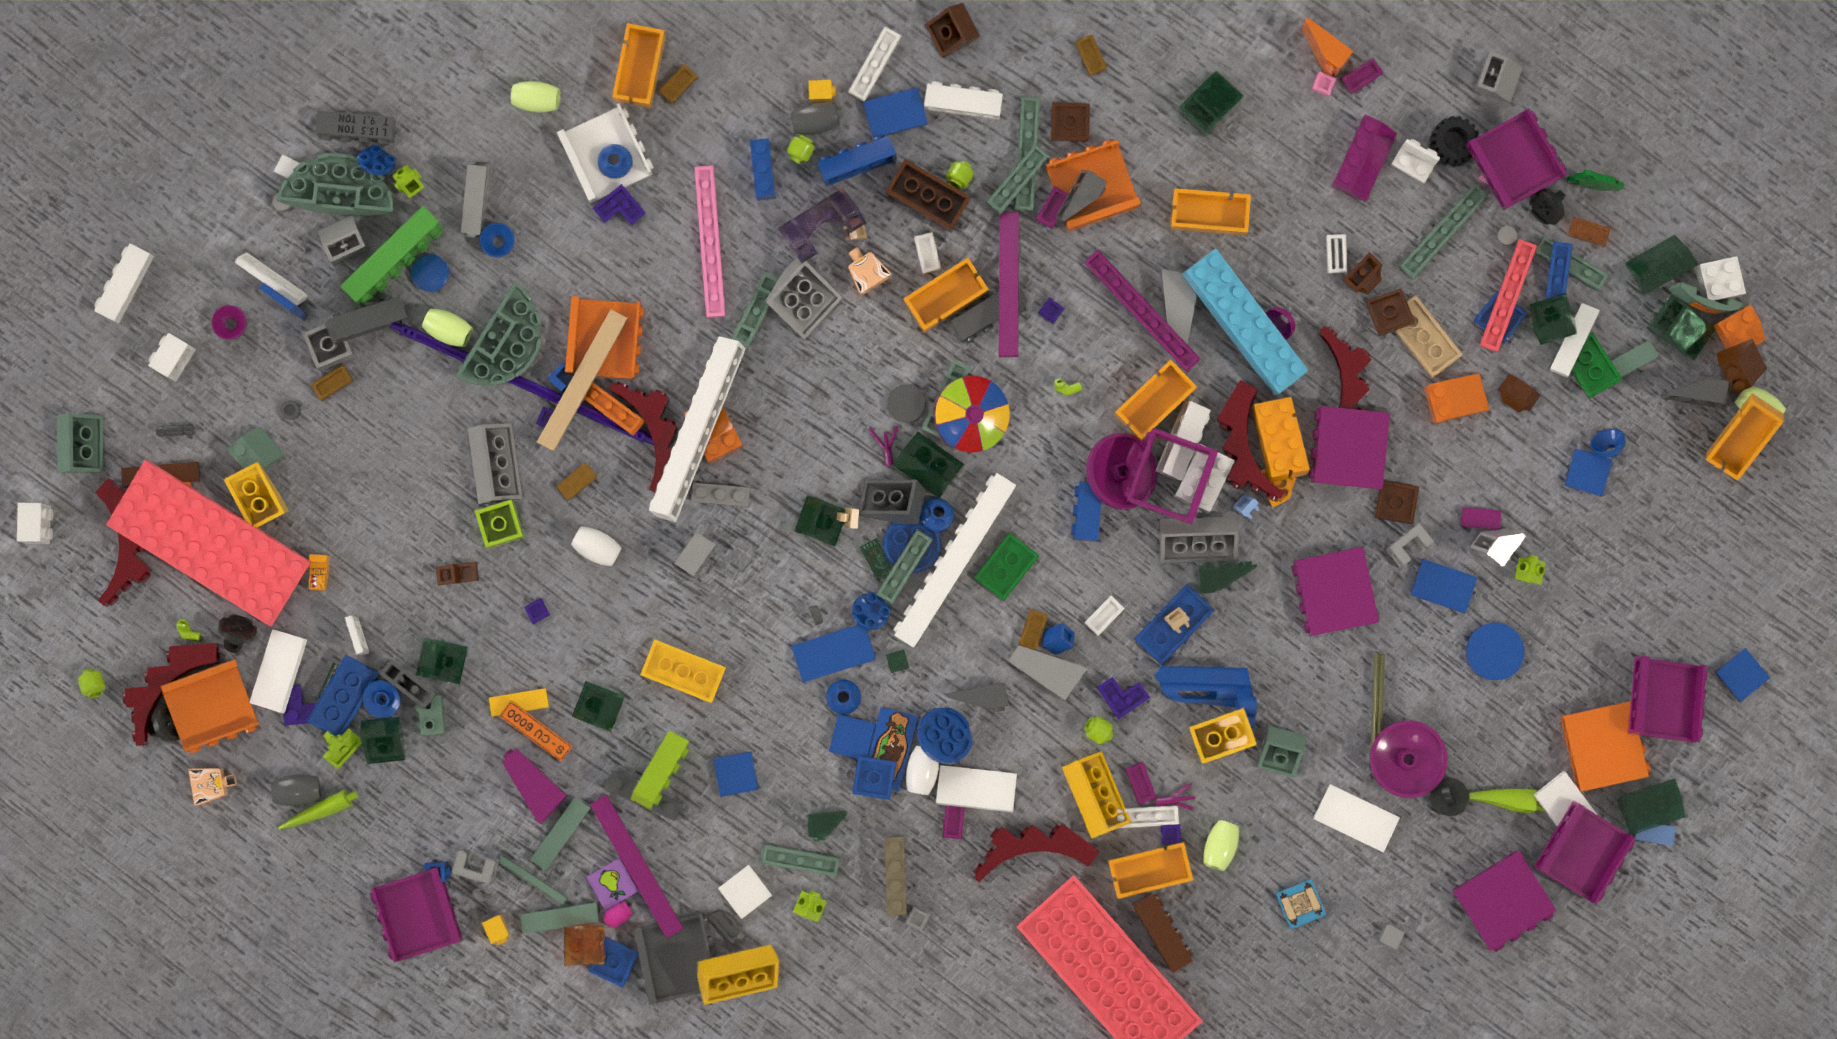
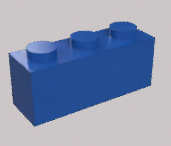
[750,138,776,200]
[1071,481,1101,542]

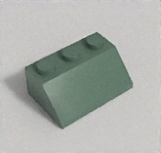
[57,413,103,473]

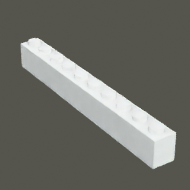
[649,336,746,522]
[893,473,1016,648]

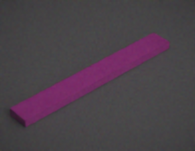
[998,212,1019,358]
[1084,250,1201,373]
[590,795,684,938]

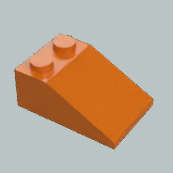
[1301,17,1353,77]
[1424,373,1489,424]
[684,406,743,464]

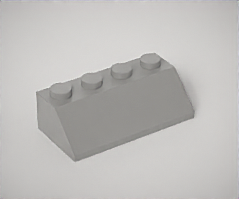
[468,423,523,504]
[1159,517,1239,563]

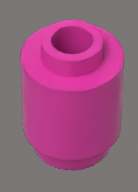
[603,901,633,928]

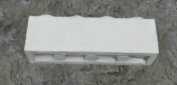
[924,82,1003,120]
[94,244,154,324]
[1156,401,1211,481]

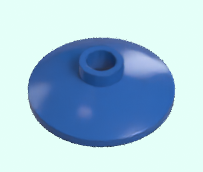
[363,680,401,718]

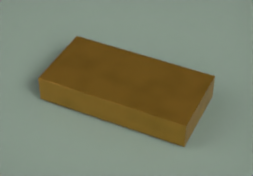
[1075,34,1108,77]
[658,63,699,105]
[310,365,354,401]
[556,462,598,501]
[1018,609,1048,651]

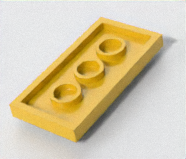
[640,639,726,703]

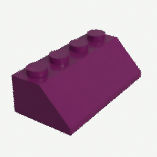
[1331,114,1397,202]

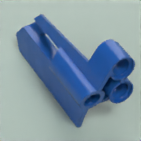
[1155,666,1257,728]

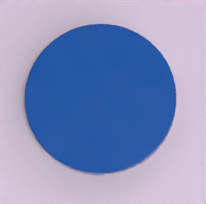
[883,519,941,573]
[1466,623,1525,680]
[917,708,972,764]

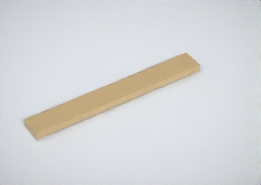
[537,309,628,452]

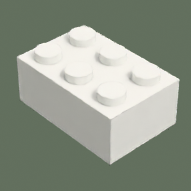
[1174,444,1235,514]

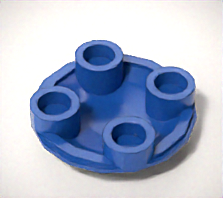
[357,144,396,175]
[411,254,450,292]
[852,592,890,630]

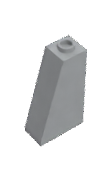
[461,160,493,237]
[1161,269,1197,344]
[1007,645,1087,701]

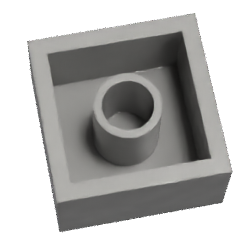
[302,324,356,371]
[674,531,718,578]

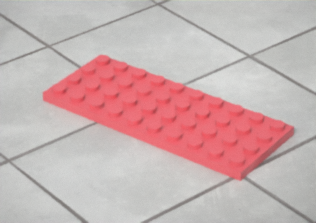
[106,459,311,627]
[1016,875,1203,1039]

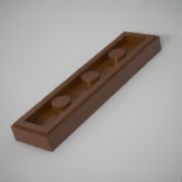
[121,462,200,487]

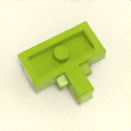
[323,728,364,769]

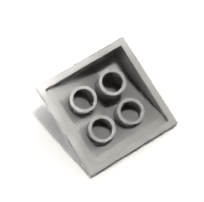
[765,256,843,339]

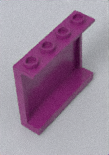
[1465,108,1567,211]
[1309,406,1390,489]
[1291,547,1379,637]
[1628,656,1708,743]
[1533,801,1636,905]
[1451,850,1557,952]
[370,867,463,963]

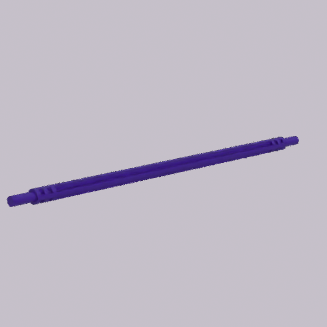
[390,322,654,446]

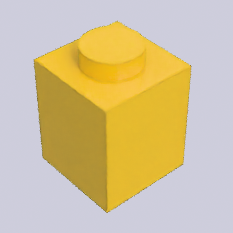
[809,80,836,103]
[482,914,511,946]

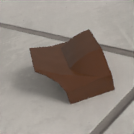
[1342,252,1383,294]
[1498,374,1541,413]

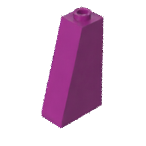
[502,748,568,824]

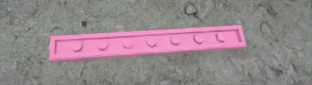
[694,165,726,318]

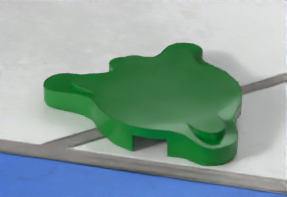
[1567,170,1624,191]

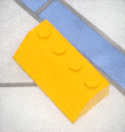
[1062,751,1131,839]
[697,945,779,1005]

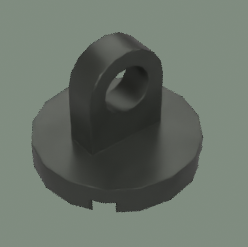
[1529,189,1566,226]
[218,615,257,653]
[148,703,180,742]
[1430,778,1470,817]

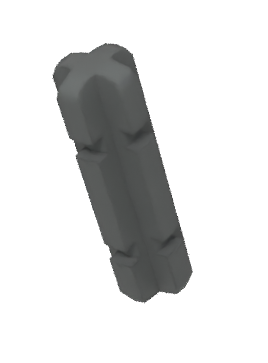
[156,424,194,437]

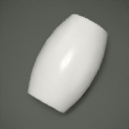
[571,526,622,567]
[906,745,939,795]

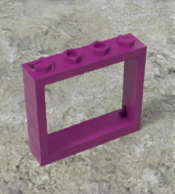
[1125,428,1218,525]

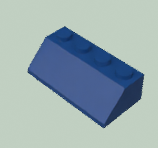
[817,135,897,187]

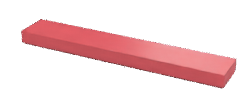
[1479,239,1537,352]

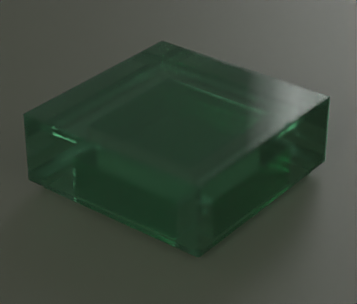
[886,649,909,673]

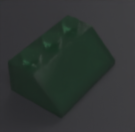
[1625,235,1698,296]
[893,431,964,498]
[1617,778,1685,836]

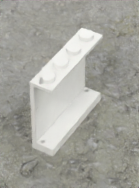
[557,103,653,203]

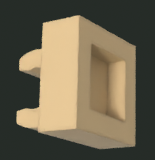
[843,219,867,240]
[836,507,859,529]
[1164,607,1190,634]

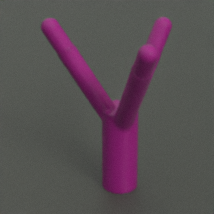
[868,426,899,466]
[1156,782,1195,810]

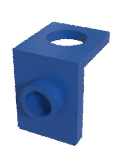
[424,862,451,882]

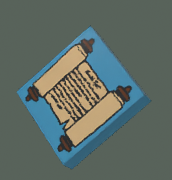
[1275,879,1326,929]

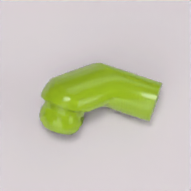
[1054,378,1082,396]
[176,619,201,642]

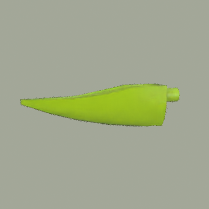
[278,789,359,830]
[1469,789,1545,814]

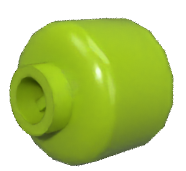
[787,134,815,164]
[946,161,974,190]
[78,668,106,698]
[1084,716,1114,745]

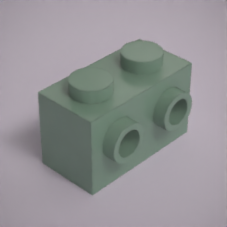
[415,695,447,736]

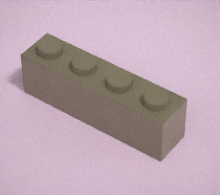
[884,837,907,916]

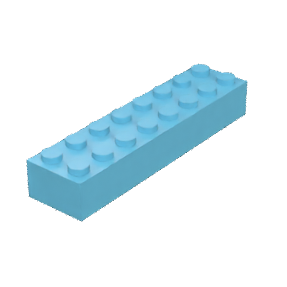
[1182,249,1309,396]

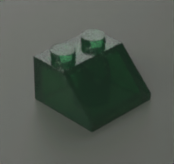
[1529,293,1577,345]
[794,496,845,546]
[416,638,468,685]
[572,681,625,732]
[360,717,405,764]
[807,811,847,841]

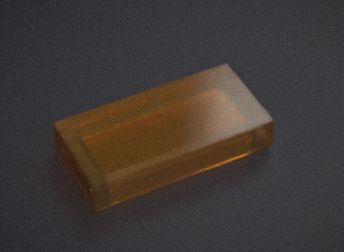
[1568,217,1611,247]

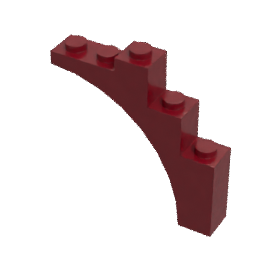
[1317,326,1372,410]
[1217,380,1285,502]
[609,381,678,493]
[95,478,153,607]
[122,643,220,746]
[973,823,1100,882]

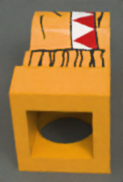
[309,554,330,591]

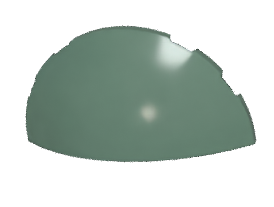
[277,153,393,216]
[455,282,542,386]

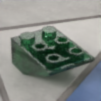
[1177,71,1244,137]
[1647,294,1716,361]
[1196,561,1257,594]

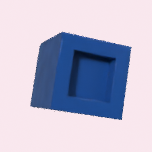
[547,362,574,394]
[1043,623,1075,655]

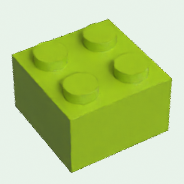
[475,500,525,549]

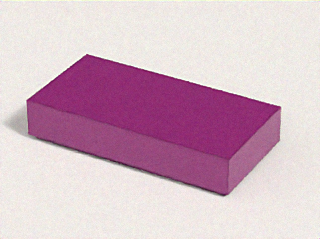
[1341,58,1384,95]
[1036,186,1068,229]
[1461,507,1501,530]
[1125,762,1157,805]
[942,805,965,839]

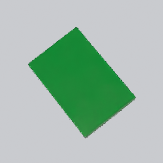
[1571,332,1623,399]
[974,532,1039,601]

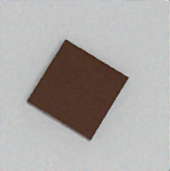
[1051,102,1090,142]
[1365,288,1415,336]
[1375,480,1419,525]

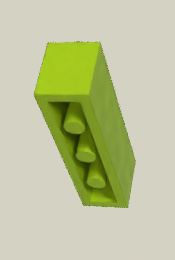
[630,730,690,810]

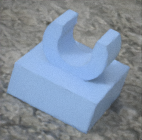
[1233,493,1259,519]

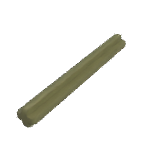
[1371,653,1385,746]

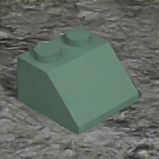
[227,426,285,472]
[1257,726,1306,778]

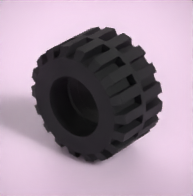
[1429,116,1479,167]

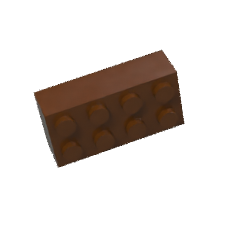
[886,159,971,233]
[1131,892,1194,973]

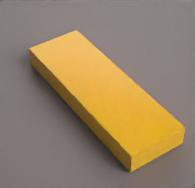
[489,688,549,717]

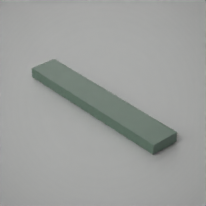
[1014,97,1040,212]
[1398,183,1489,280]

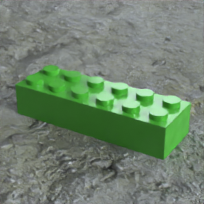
[340,206,444,308]

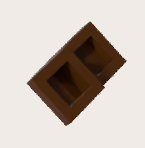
[436,562,479,586]

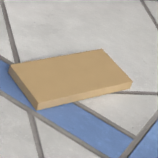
[1395,295,1463,378]

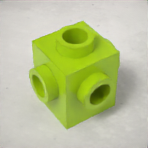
[393,165,425,198]
[1515,555,1546,585]
[793,890,827,922]

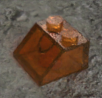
[564,925,605,966]

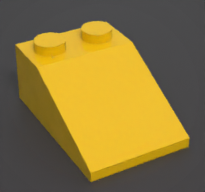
[224,462,289,528]
[1189,708,1257,764]

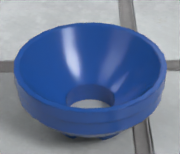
[598,144,632,179]
[480,223,515,258]
[1590,429,1626,458]
[919,498,954,533]
[826,680,861,715]

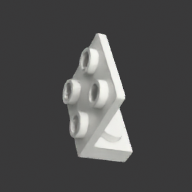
[1391,139,1440,184]

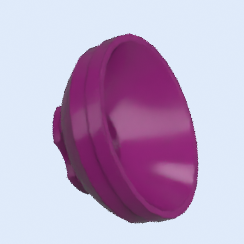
[211,305,247,340]
[1265,307,1295,340]

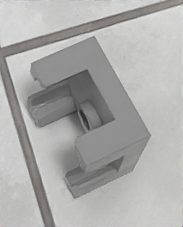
[1385,524,1434,568]
[452,850,499,884]

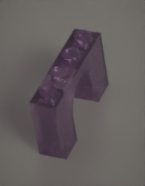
[778,188,866,263]

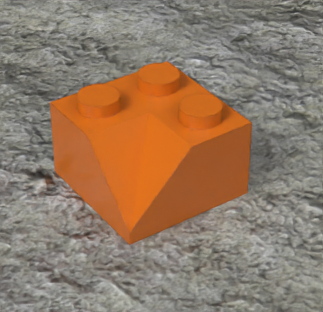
[1713,305,1766,349]

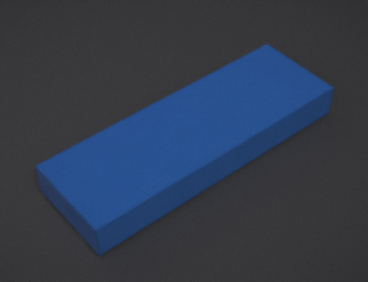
[1545,241,1573,301]

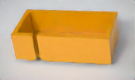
[612,23,666,109]
[1170,188,1251,236]
[903,258,989,333]
[1114,359,1197,441]
[1706,393,1784,481]
[1251,397,1310,482]
[1107,842,1193,899]

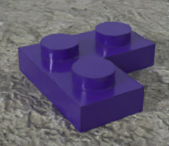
[592,184,646,226]
[1097,677,1150,719]
[283,685,317,726]

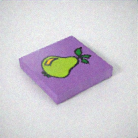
[586,858,639,910]

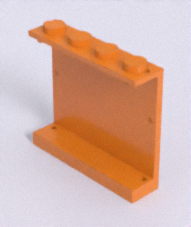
[1046,139,1141,232]
[565,296,645,379]
[161,659,259,754]
[1560,701,1650,792]

